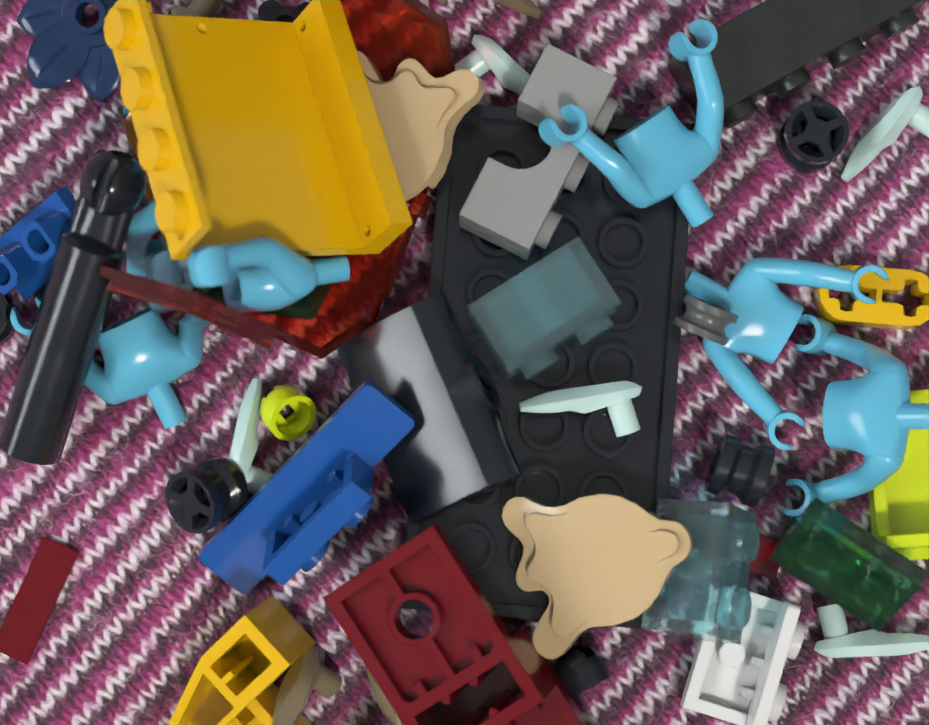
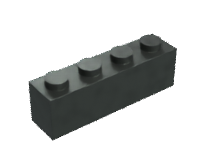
[667,0,927,129]

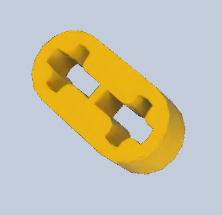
[813,265,929,330]

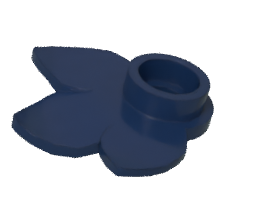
[17,0,121,102]

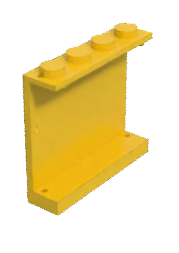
[104,0,413,260]

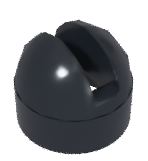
[555,645,612,697]

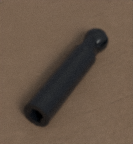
[0,150,146,465]

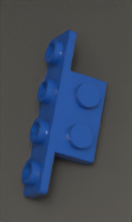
[198,380,415,594]

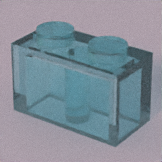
[467,236,621,380]
[641,498,760,645]

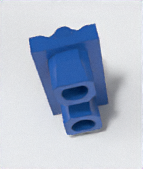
[0,186,76,301]

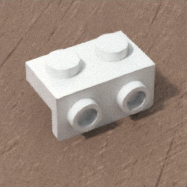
[680,582,806,725]

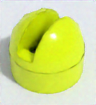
[259,384,316,441]

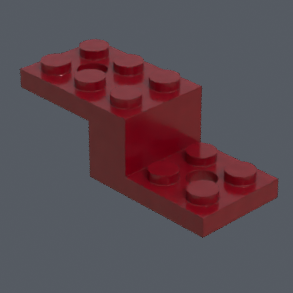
[323,523,589,725]

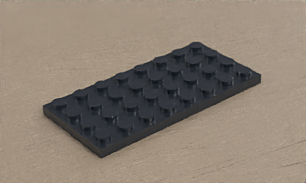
[402,105,695,630]

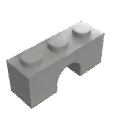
[459,43,620,260]

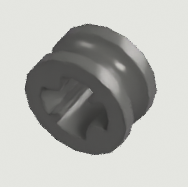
[673,294,739,346]

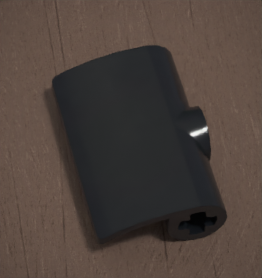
[338,295,523,524]

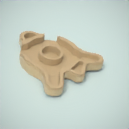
[357,51,484,207]
[502,494,693,659]

